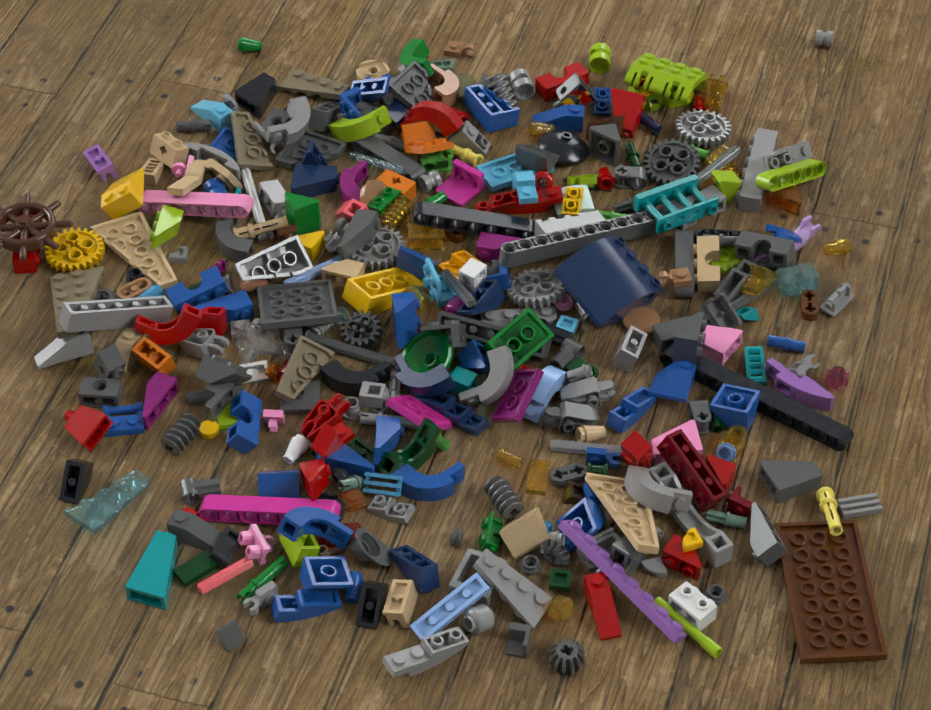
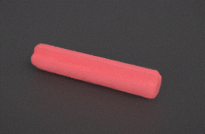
[197,556,254,594]

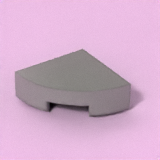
[223,93,240,111]
[168,246,188,263]
[640,556,667,577]

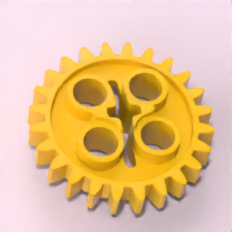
[45,227,105,274]

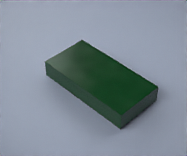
[173,549,220,588]

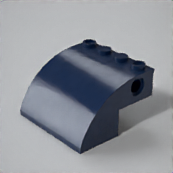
[553,235,663,328]

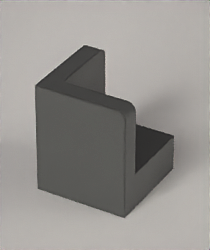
[506,622,532,659]

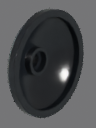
[538,130,589,165]

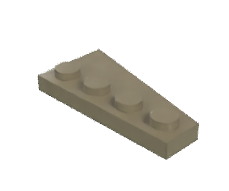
[231,111,273,171]

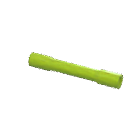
[654,596,723,658]

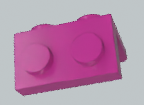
[436,158,484,207]

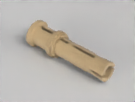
[233,216,289,239]

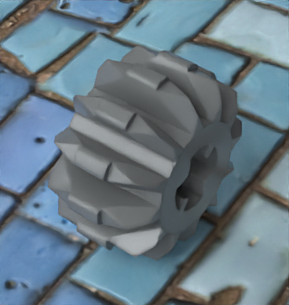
[548,638,585,675]

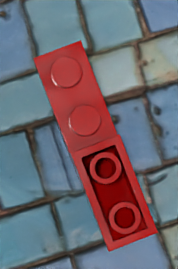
[490,185,563,214]

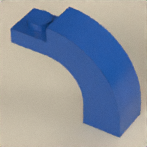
[392,461,465,502]
[277,506,354,551]

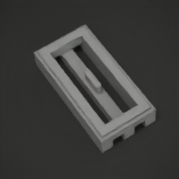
[837,493,883,519]

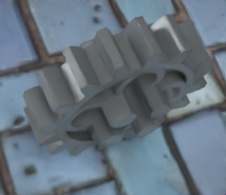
[340,310,382,348]

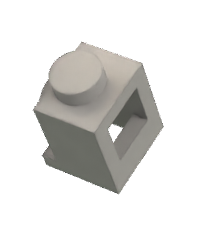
[359,381,389,409]

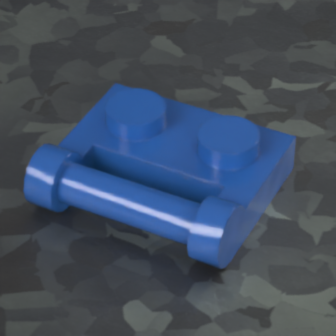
[103,402,145,437]

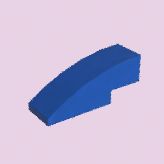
[606,386,658,434]
[271,589,342,623]

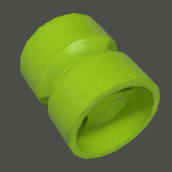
[589,42,611,74]

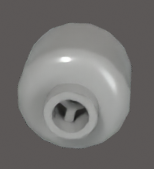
[462,604,494,635]

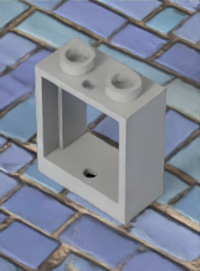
[449,548,507,608]

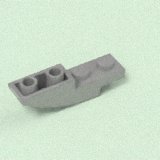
[762,140,813,171]
[382,626,469,678]

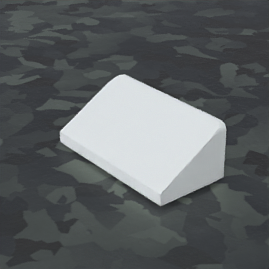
[239,360,270,385]

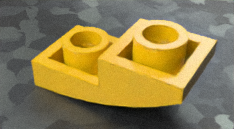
[561,187,584,216]

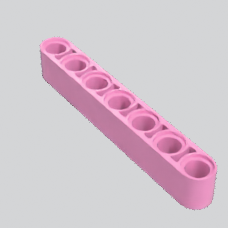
[137,190,254,218]

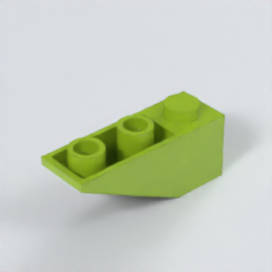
[149,205,184,250]

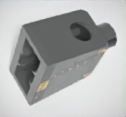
[610,536,645,577]

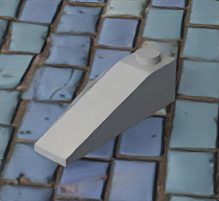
[234,235,314,281]

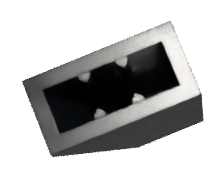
[234,72,277,119]

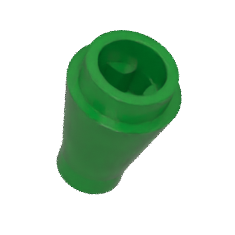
[237,37,262,53]

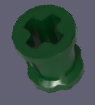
[587,462,608,476]

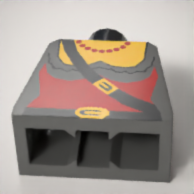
[553,73,597,108]

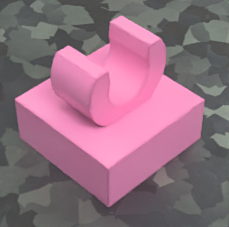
[263,409,285,432]

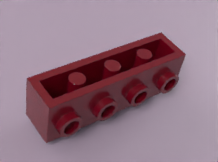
[656,429,728,513]

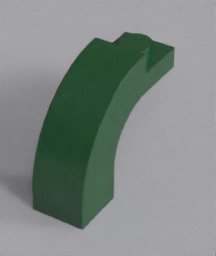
[377,418,442,475]

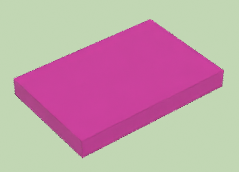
[385,394,454,431]

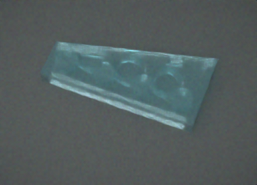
[64,470,151,535]

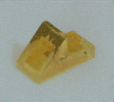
[741,264,777,296]

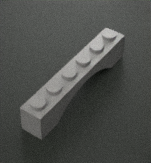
[649,462,734,568]

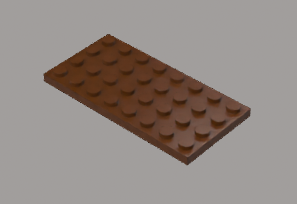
[774,520,887,664]

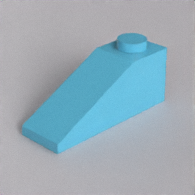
[190,100,233,133]

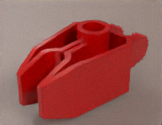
[300,393,351,443]

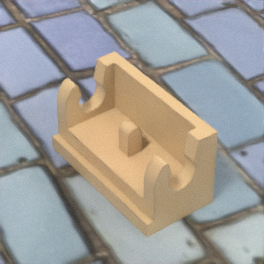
[382,579,418,628]

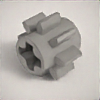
[324,232,343,254]

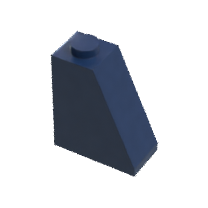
[291,164,341,198]

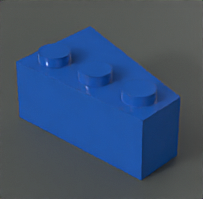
[463,84,520,132]

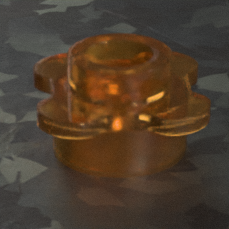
[264,361,284,383]

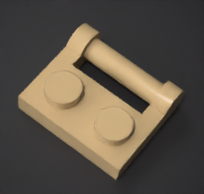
[205,158,244,191]

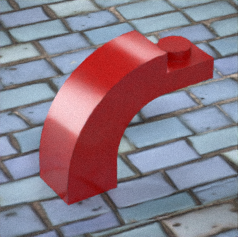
[400,100,464,137]
[133,303,202,345]

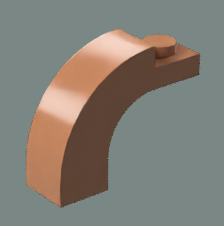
[427,63,459,107]

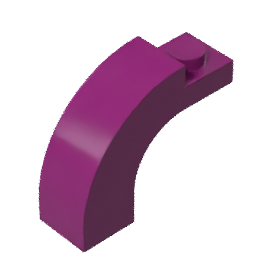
[340,160,368,203]

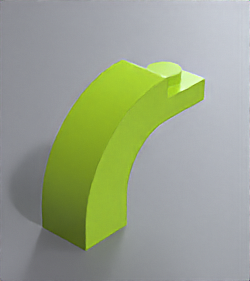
[328,106,392,142]

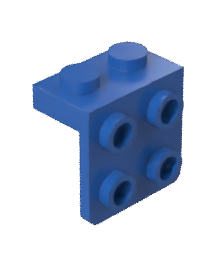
[339,86,362,119]

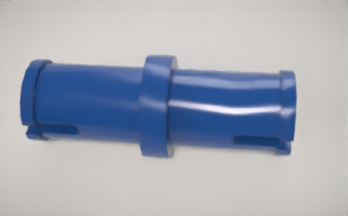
[766,334,806,353]

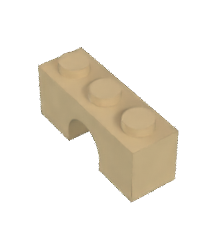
[693,236,720,292]

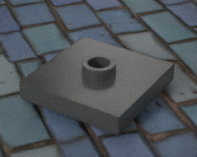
[280,380,321,414]

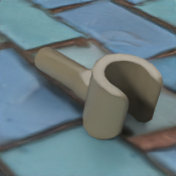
[318,545,346,556]

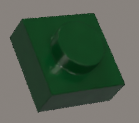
[549,569,572,593]

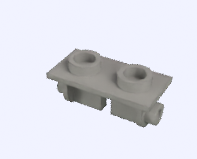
[819,283,855,317]

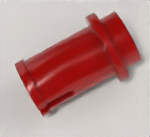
[692,96,706,112]

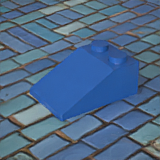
[391,292,421,349]

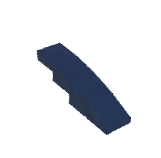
[415,393,490,436]

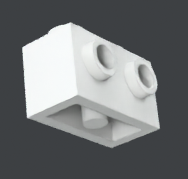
[668,581,718,631]

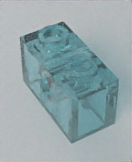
[775,262,820,297]

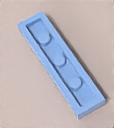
[410,572,490,640]

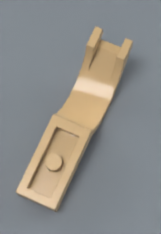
[167,159,224,196]

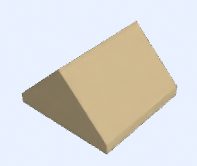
[499,507,551,559]

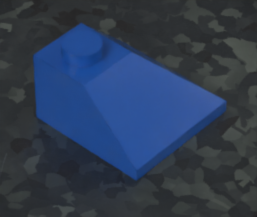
[457,339,490,376]
[648,361,696,403]
[710,383,760,432]
[556,497,607,554]
[299,556,354,589]

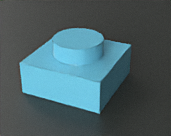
[556,315,579,338]

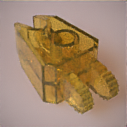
[702,73,728,115]

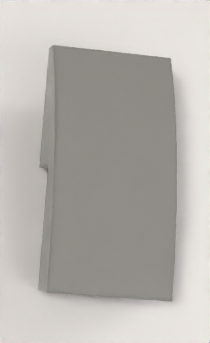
[367,494,416,524]

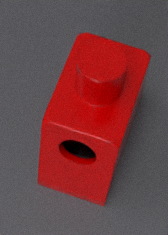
[64,405,113,453]

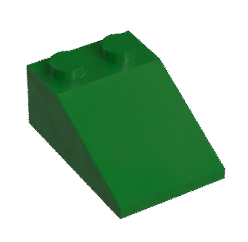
[483,307,554,371]

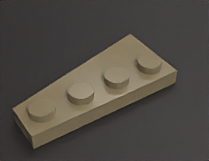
[276,69,351,100]
[274,335,335,403]

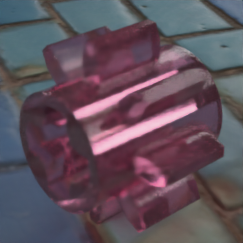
[825,366,849,390]

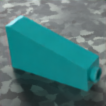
[125,530,178,611]

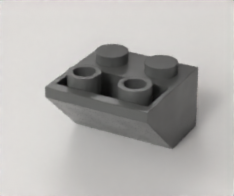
[673,311,707,364]
[195,354,252,386]

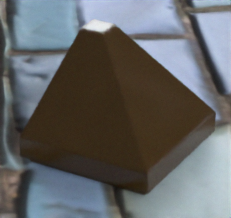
[563,480,586,504]

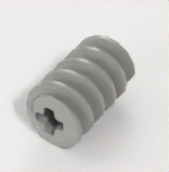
[485,72,517,106]

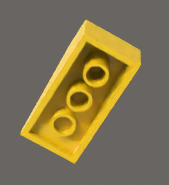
[342,267,425,316]

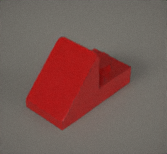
[311,422,355,459]

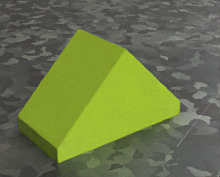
[711,170,742,204]

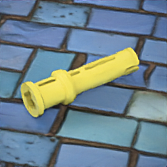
[439,137,484,168]
[816,487,843,536]

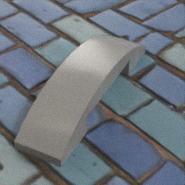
[184,142,241,183]

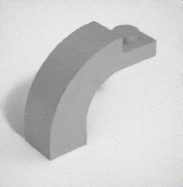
[265,96,310,145]
[459,345,514,405]
[624,465,693,514]

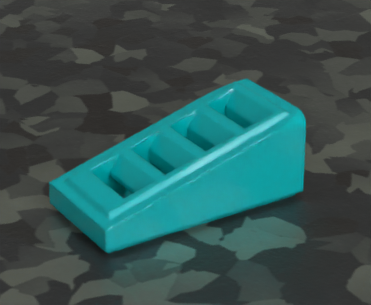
[743,346,767,384]

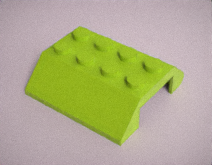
[624,53,709,104]

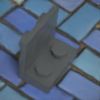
[420,320,467,347]

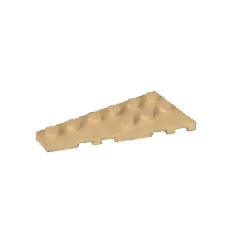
[90,211,178,290]
[585,472,660,554]

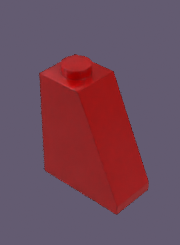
[611,88,646,139]

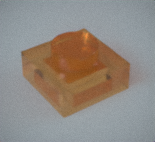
[341,488,366,513]

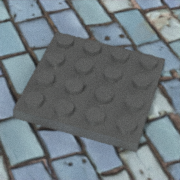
[257,279,338,331]

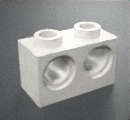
[459,258,487,293]

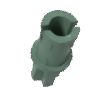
[706,509,748,530]

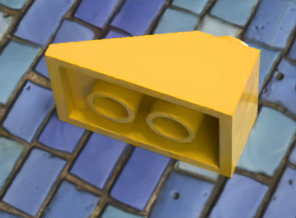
[101,168,144,219]

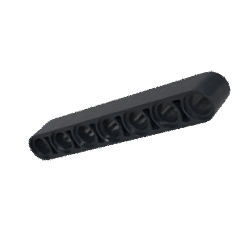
[413,201,535,239]

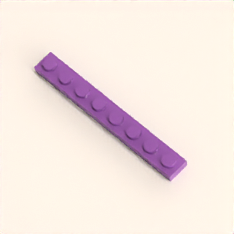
[557,520,687,643]

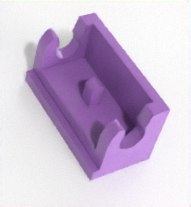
[83,144,118,182]

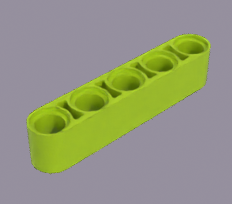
[755,159,827,191]

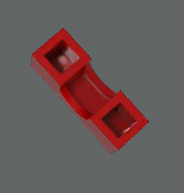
[535,62,589,102]
[620,430,653,468]

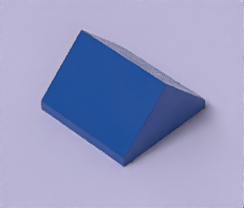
[395,245,440,279]
[258,470,300,498]

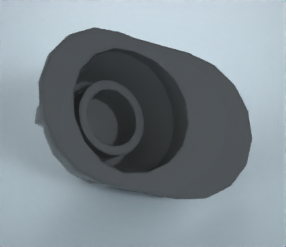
[347,527,393,566]

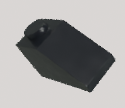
[59,458,94,504]
[356,580,388,629]

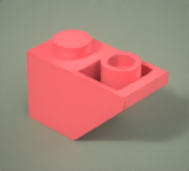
[334,198,369,222]

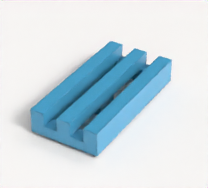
[362,472,403,497]

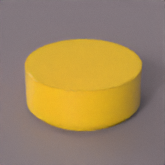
[199,420,219,439]

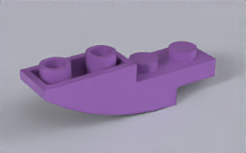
[765,358,834,412]

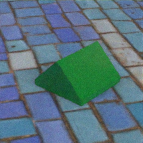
[285,192,321,236]

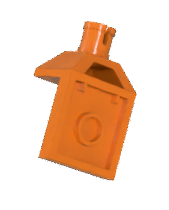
[400,121,454,154]

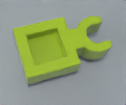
[567,174,598,187]

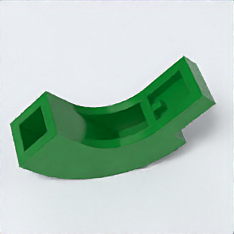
[400,38,435,77]

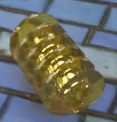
[379,195,414,232]

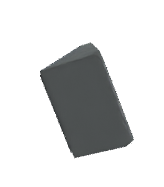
[217,619,245,652]

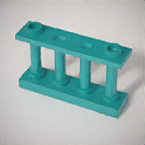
[634,174,720,234]

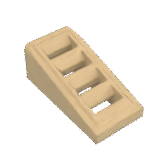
[142,158,166,185]

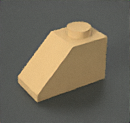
[322,259,365,288]
[115,327,143,374]

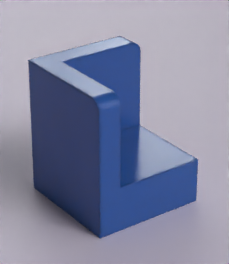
[485,265,511,290]

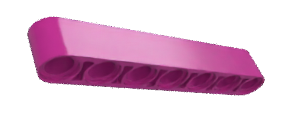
[199,494,341,525]

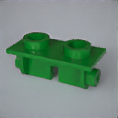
[367,187,402,218]
[477,511,503,554]

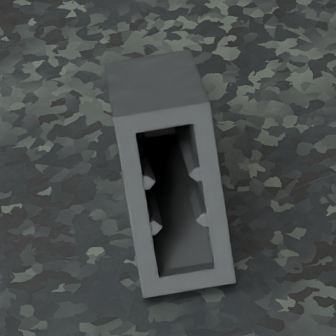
[758,461,823,503]

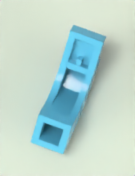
[511,170,538,204]

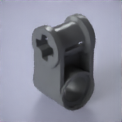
[613,165,647,190]
[283,326,303,358]
[687,400,711,436]

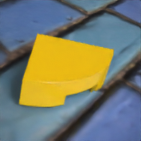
[682,527,704,552]

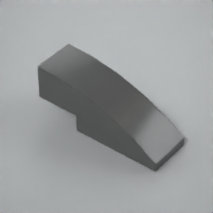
[713,258,760,303]

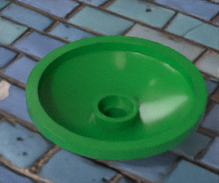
[402,330,454,373]

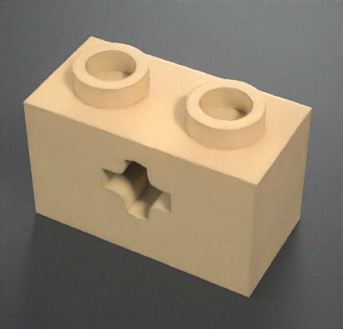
[150,131,189,169]

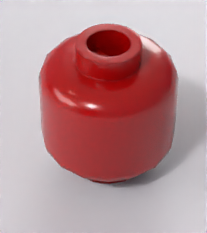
[534,171,554,191]

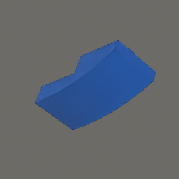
[594,87,611,115]
[765,224,802,243]

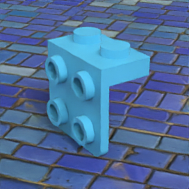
[423,257,456,308]

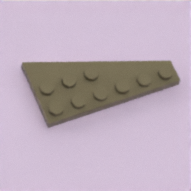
[50,266,106,339]

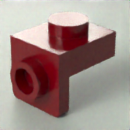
[726,486,753,521]

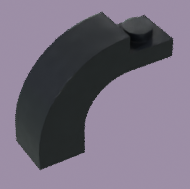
[320,359,390,397]

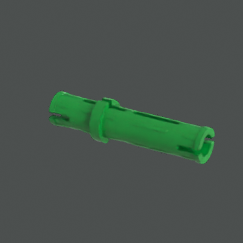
[236,556,289,604]

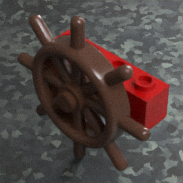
[0,194,73,274]

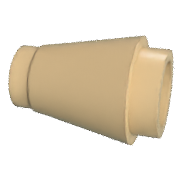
[575,425,606,443]

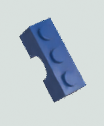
[166,266,229,315]
[226,390,262,454]

